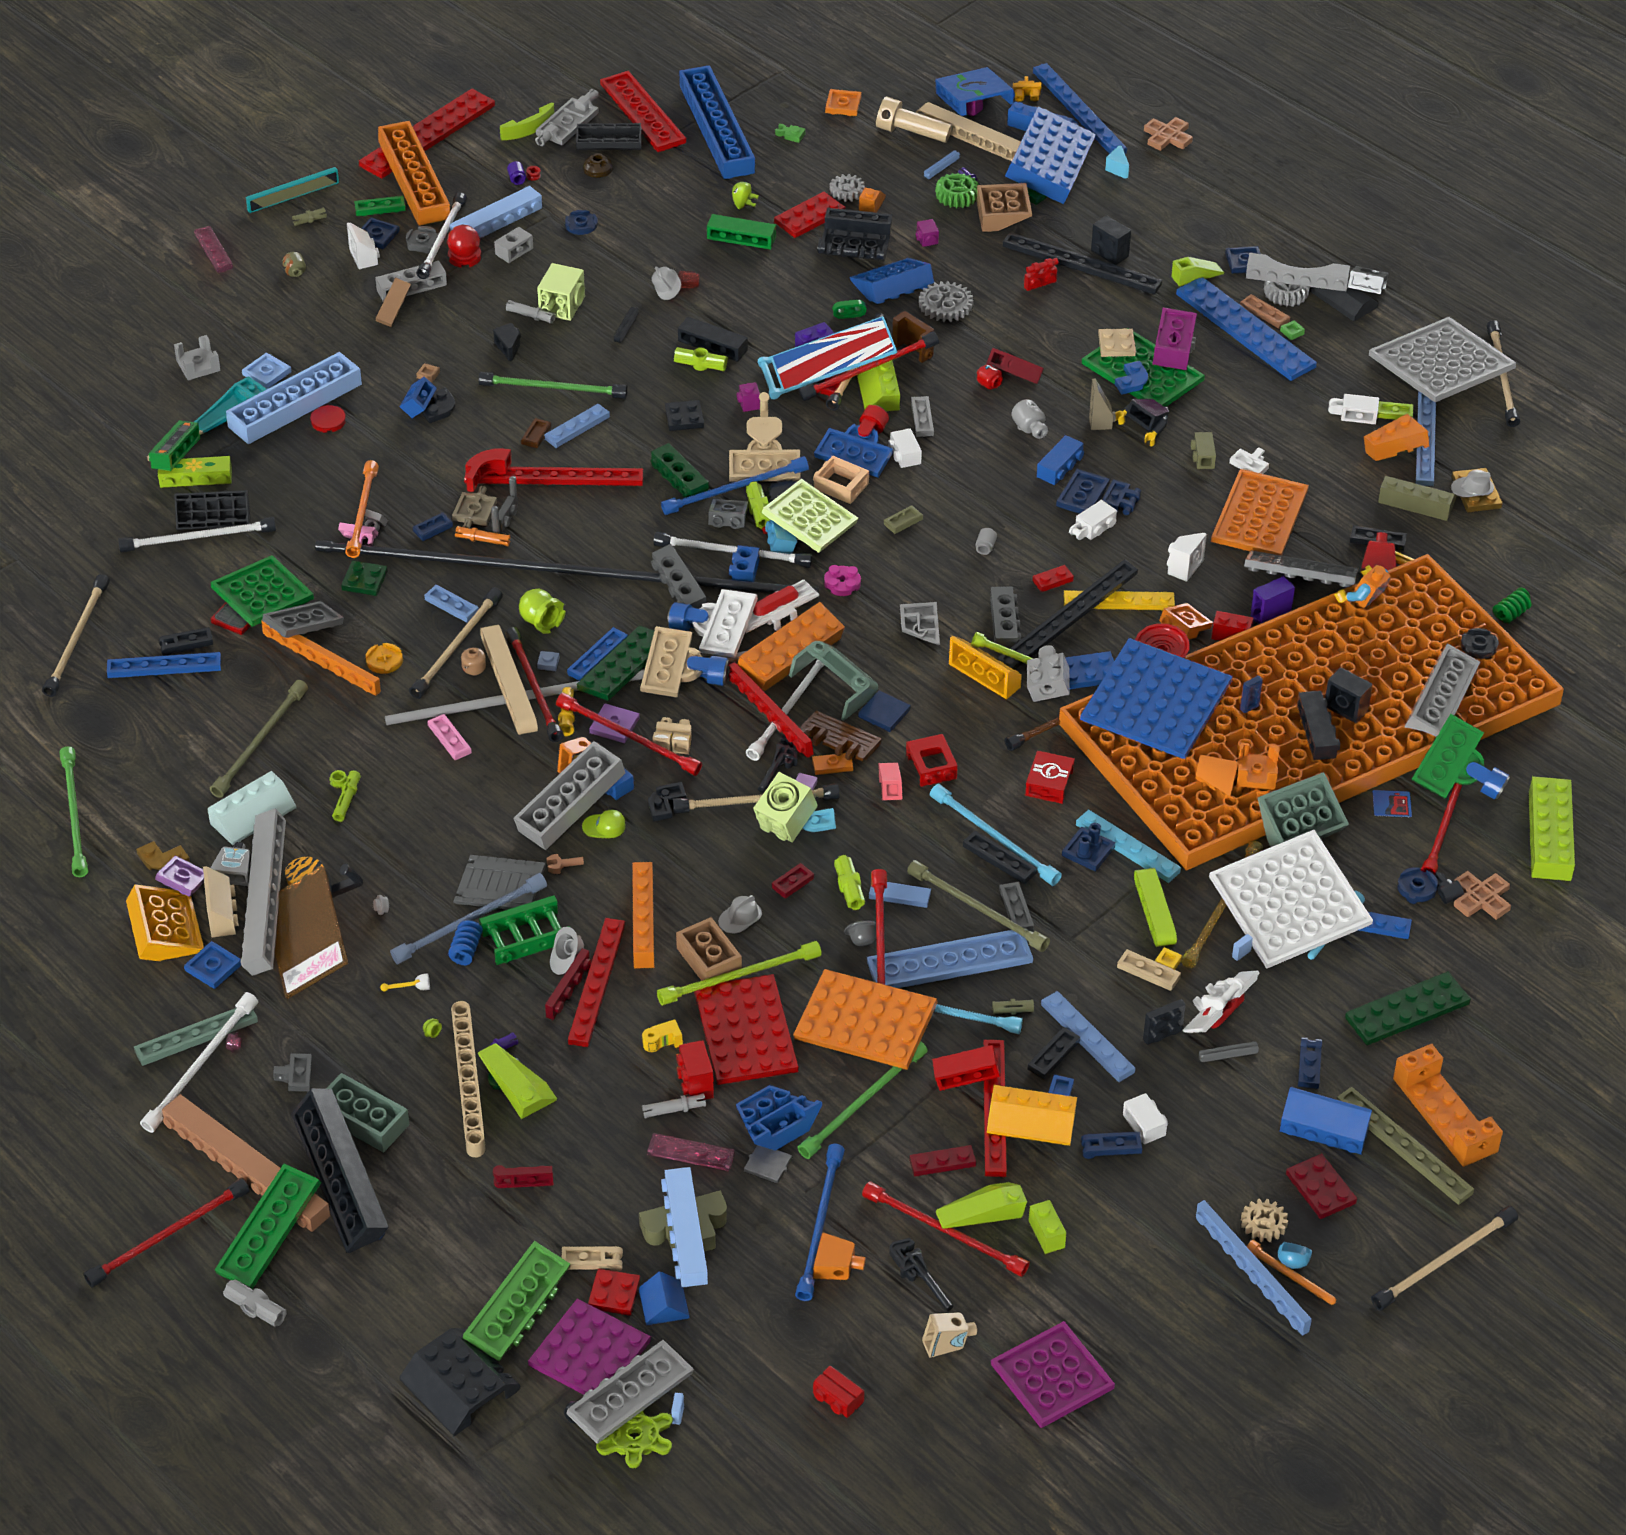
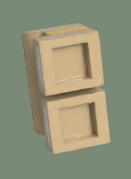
[653,717,691,754]

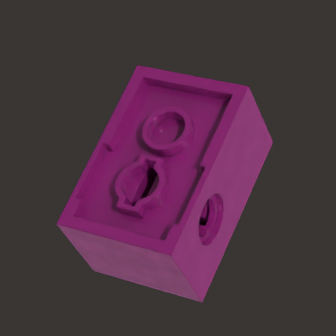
[1153,308,1197,370]

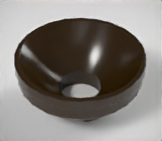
[583,153,613,178]

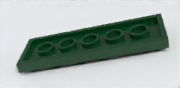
[577,625,654,701]
[1345,971,1471,1046]

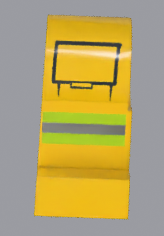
[642,1020,683,1052]

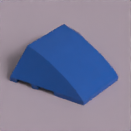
[736,1085,822,1151]

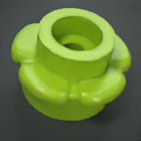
[329,770,348,788]
[423,1018,442,1038]

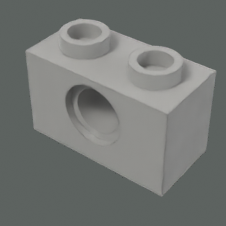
[494,227,533,263]

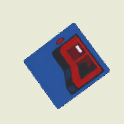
[1373,790,1412,817]

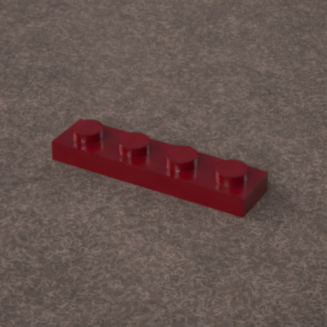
[545,948,591,1020]

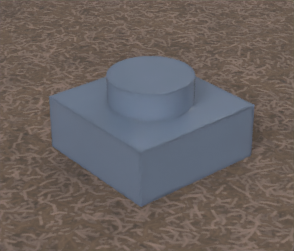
[537,651,559,671]

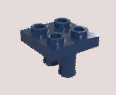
[1062,823,1116,872]

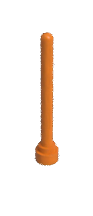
[1247,1240,1336,1305]

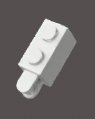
[1328,394,1379,424]
[1069,500,1117,540]

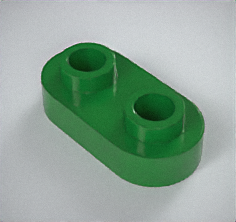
[832,300,867,319]

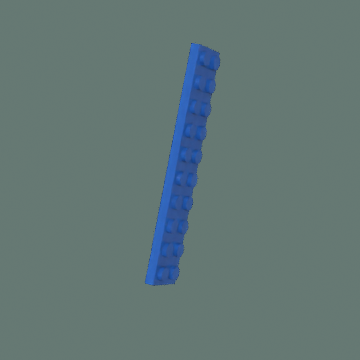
[1176,277,1317,381]

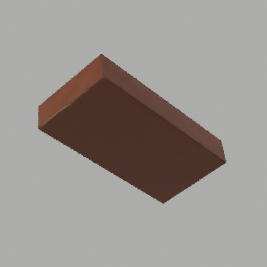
[521,418,551,448]

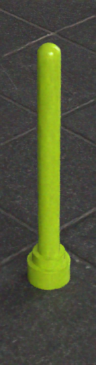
[971,632,1033,664]

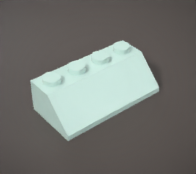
[208,771,296,845]

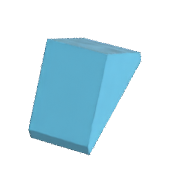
[1105,146,1129,178]

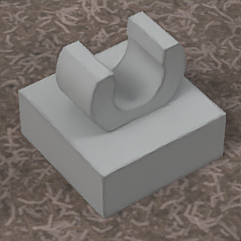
[364,509,388,531]

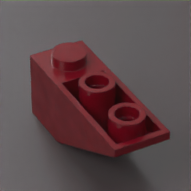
[986,348,1044,384]

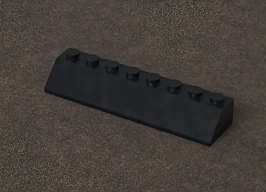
[291,1088,389,1253]

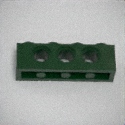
[650,443,709,503]

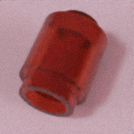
[677,270,699,288]

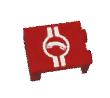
[1025,751,1075,804]

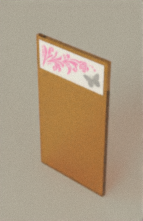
[274,866,348,999]

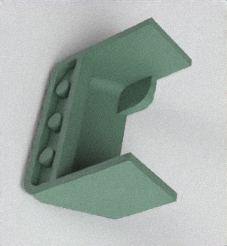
[789,641,878,721]

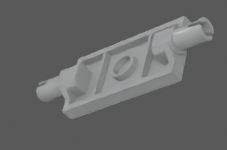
[535,89,599,146]

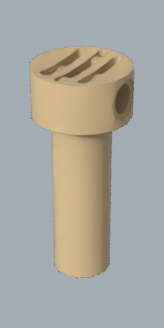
[876,96,952,143]

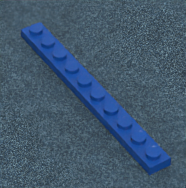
[1033,63,1127,154]

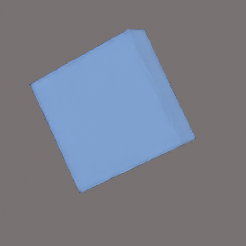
[1232,934,1253,961]
[672,1393,684,1425]

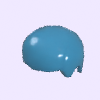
[1278,1242,1312,1269]

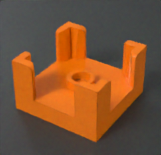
[1236,742,1279,790]

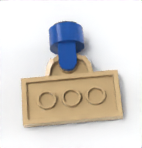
[640,626,730,697]

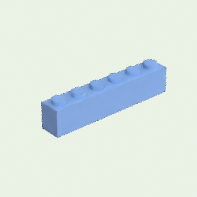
[450,186,542,238]
[661,1167,708,1287]

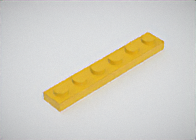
[1064,590,1175,610]

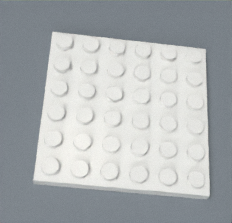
[1209,830,1373,969]

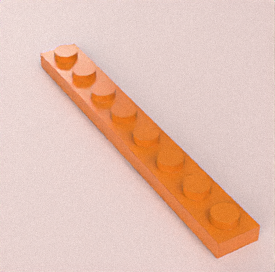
[261,620,381,696]

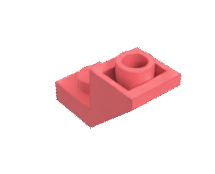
[879,763,902,801]

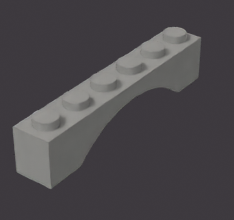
[1246,253,1350,291]

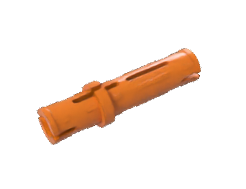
[455,526,511,546]

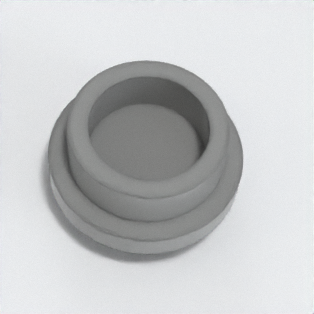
[373,895,389,915]

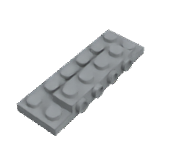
[566,1340,694,1444]

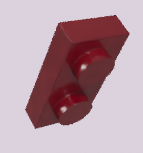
[772,863,814,899]

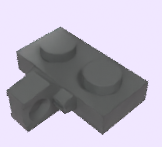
[273,1054,312,1091]

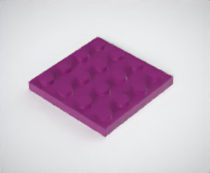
[528,1298,651,1395]
[991,1321,1115,1428]

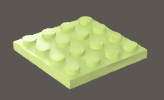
[762,479,858,552]

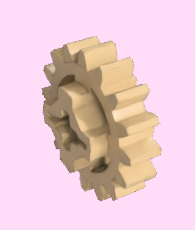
[1241,1199,1288,1242]

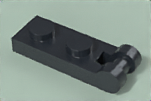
[159,627,213,656]

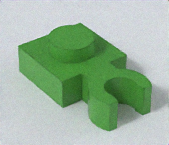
[775,124,805,143]

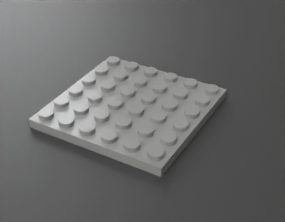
[1369,317,1516,402]

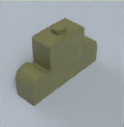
[639,1190,727,1252]

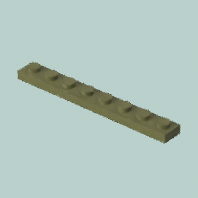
[1337,1087,1474,1205]

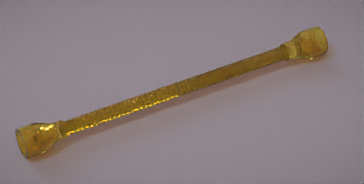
[1181,841,1264,968]

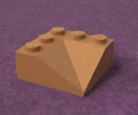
[977,183,1032,232]

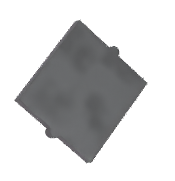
[744,1145,792,1183]

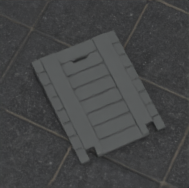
[453,855,546,909]

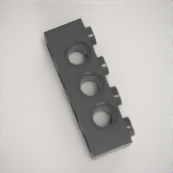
[651,544,707,609]
[990,587,1021,652]

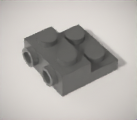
[708,499,749,529]

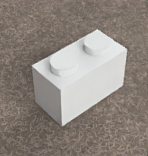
[888,428,922,468]
[1123,1093,1168,1144]

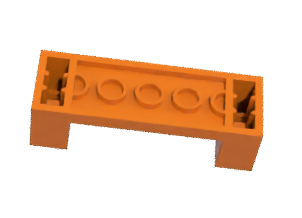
[1393,1044,1503,1167]

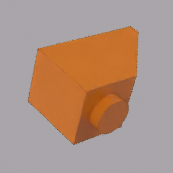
[859,188,886,213]

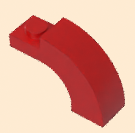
[464,448,512,492]

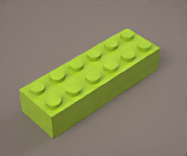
[1529,776,1575,881]

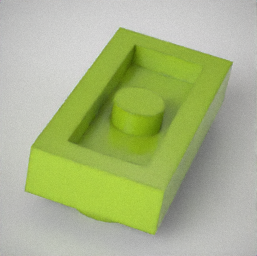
[1377,401,1413,420]

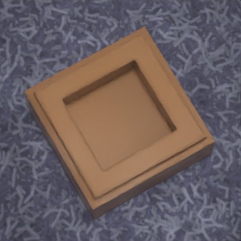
[416,363,440,382]

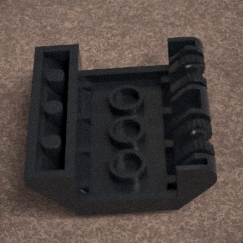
[817,208,893,261]
[399,1328,521,1437]

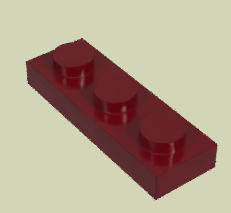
[909,1145,976,1177]

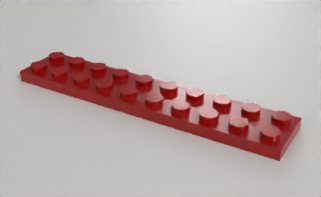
[359,88,495,179]

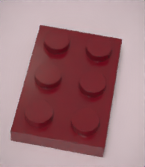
[1286,1154,1357,1219]

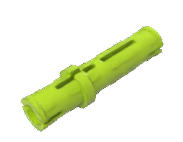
[332,771,361,822]

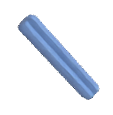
[924,150,960,179]

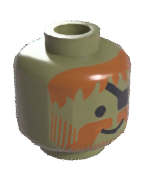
[282,252,306,277]

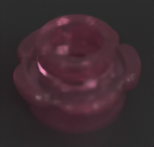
[225,1032,242,1052]

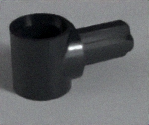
[1435,872,1464,904]

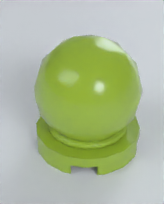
[519,588,566,634]

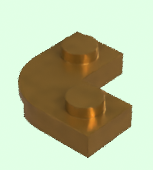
[136,841,190,870]

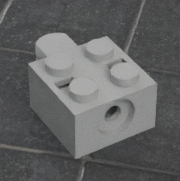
[1027,645,1070,702]

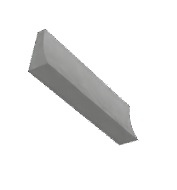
[1404,644,1480,737]

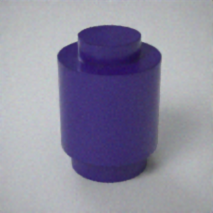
[507,161,526,185]

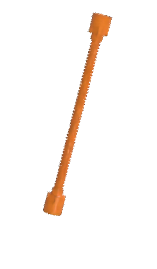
[345,460,379,558]

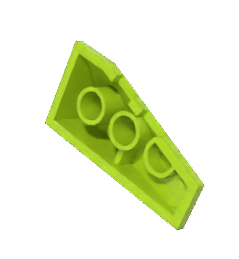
[478,1043,557,1119]
[936,1182,1027,1229]

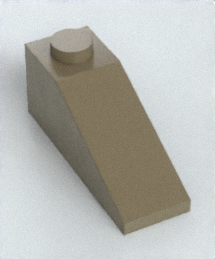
[1089,379,1116,430]

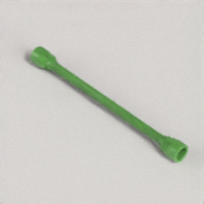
[59,747,88,877]
[798,1041,927,1159]

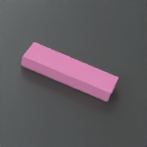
[428,714,472,760]

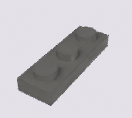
[999,882,1034,931]

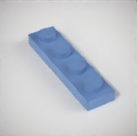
[545,404,610,448]

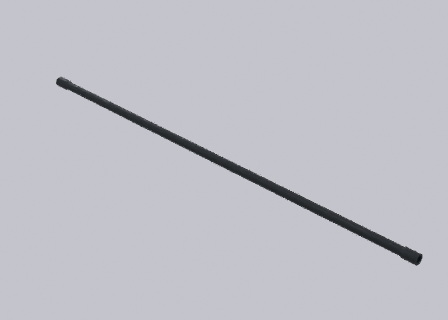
[315,540,819,598]

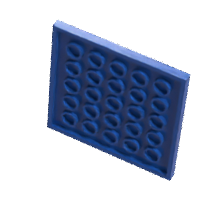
[1080,638,1232,759]

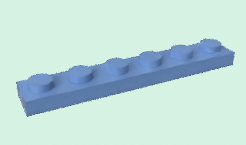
[1041,991,1135,1082]

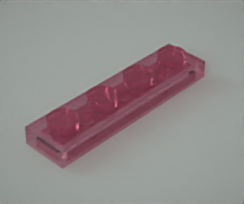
[194,226,233,273]
[648,1133,735,1171]

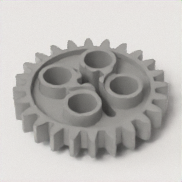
[919,281,973,322]

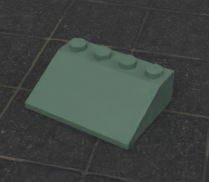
[1258,772,1349,847]

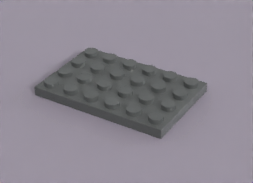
[1244,550,1359,587]

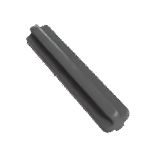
[1199,1041,1259,1062]

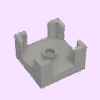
[174,335,220,380]

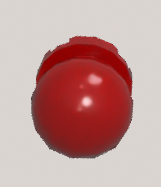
[447,224,481,268]

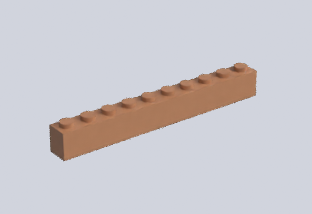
[162,1094,330,1232]

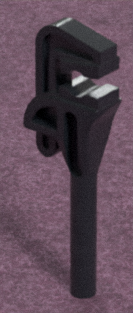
[758,734,800,793]
[889,1238,954,1311]

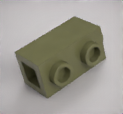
[1191,432,1216,469]

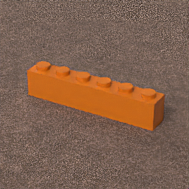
[633,862,654,968]

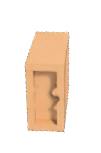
[813,456,869,504]

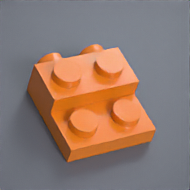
[1159,603,1213,639]

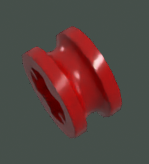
[526,166,541,181]

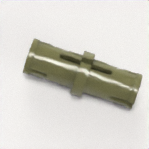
[292,207,327,226]
[992,999,1034,1015]

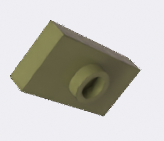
[884,505,923,534]

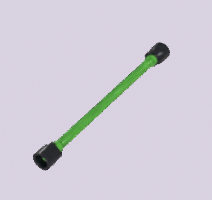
[479,371,627,399]

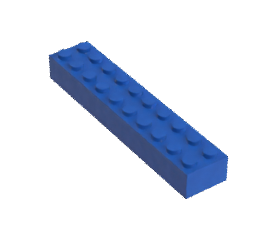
[679,65,755,179]

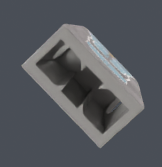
[211,842,251,886]

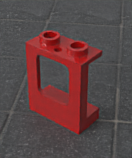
[906,734,958,787]

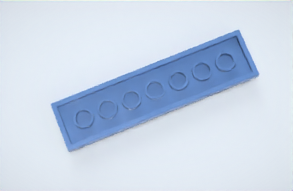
[867,930,1033,988]

